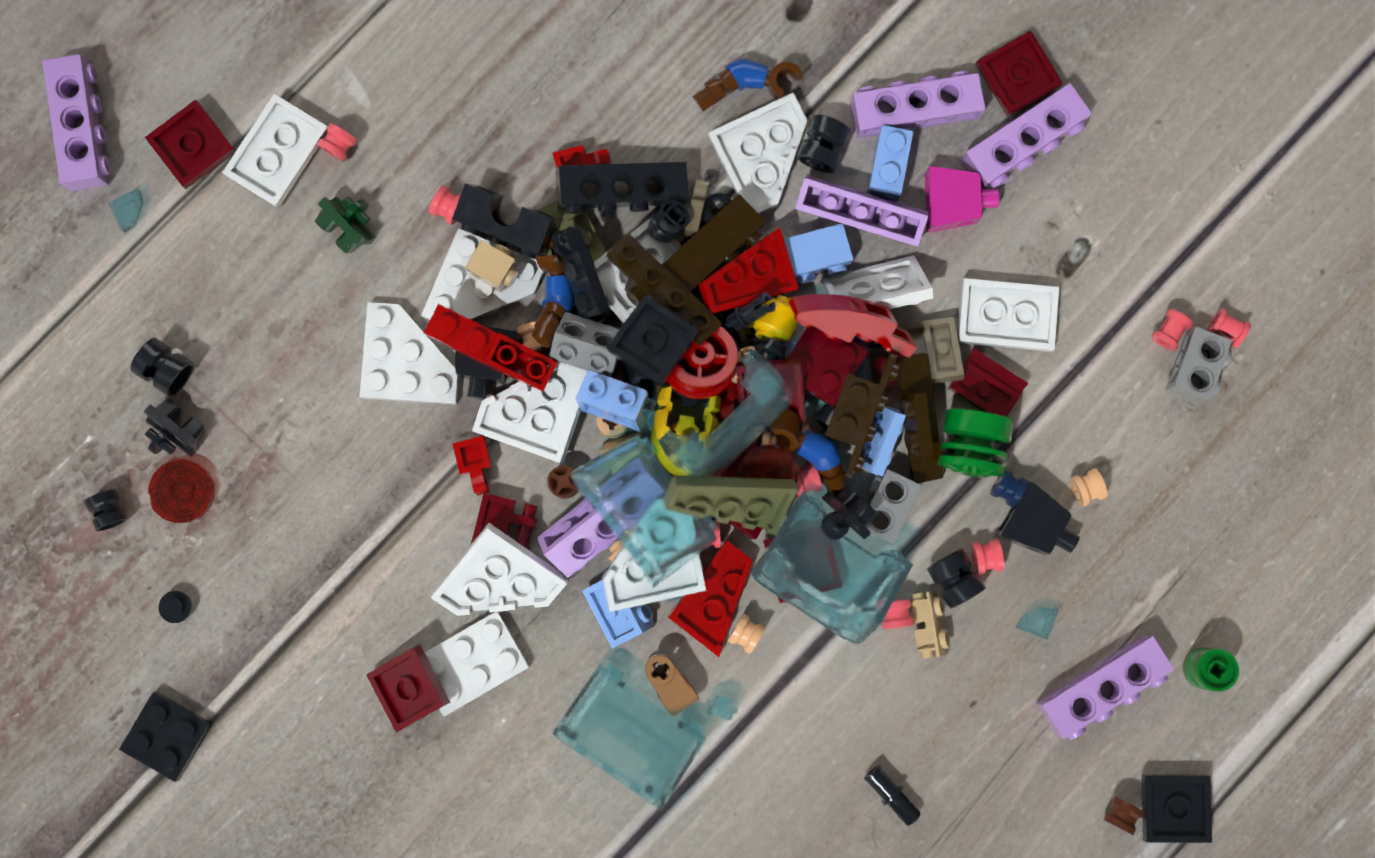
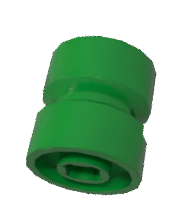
[1183,647,1239,692]

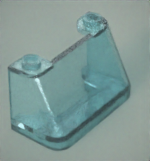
[658,348,793,477]
[570,435,717,588]
[751,492,913,644]
[552,662,707,809]

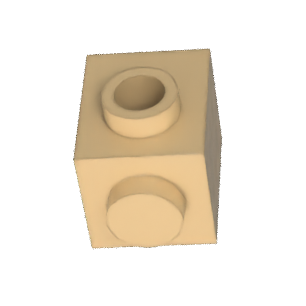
[465,240,519,293]

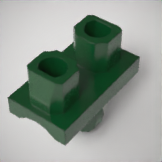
[315,196,376,253]

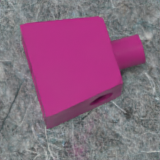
[924,167,999,233]

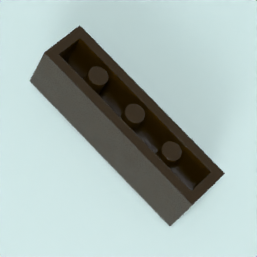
[662,194,766,293]

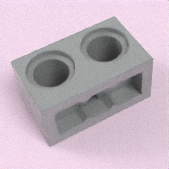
[549,312,619,378]
[1165,327,1232,403]
[865,469,922,545]

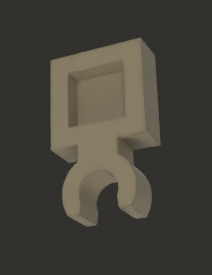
[685,179,709,238]

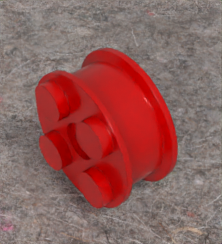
[667,326,737,399]

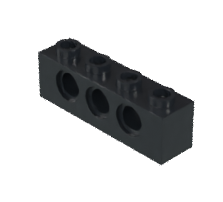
[555,162,689,214]

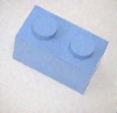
[867,125,913,202]
[784,223,853,284]

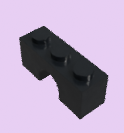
[452,183,561,259]

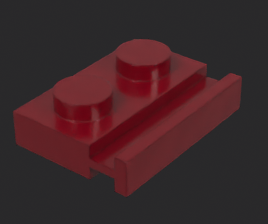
[948,348,1028,417]

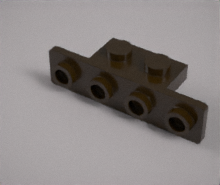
[606,234,721,346]
[825,352,900,479]
[896,352,944,483]

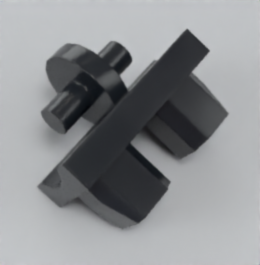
[144,398,205,457]
[821,486,877,540]

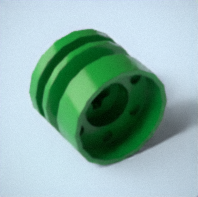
[937,409,1014,478]

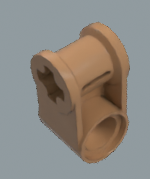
[645,653,700,717]

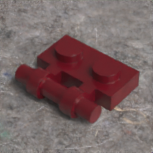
[470,493,538,551]

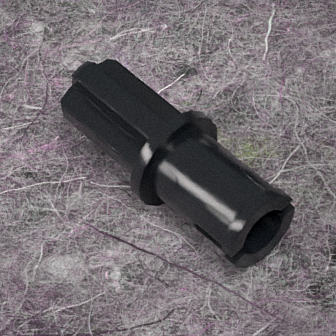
[720,293,775,336]
[864,765,921,826]

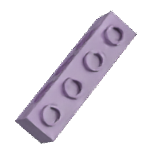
[42,54,111,191]
[850,71,985,138]
[961,83,1092,189]
[795,174,928,247]
[537,457,666,578]
[1036,635,1175,740]

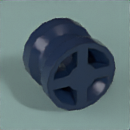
[990,467,1029,508]

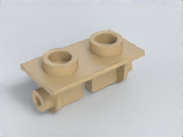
[910,590,950,659]

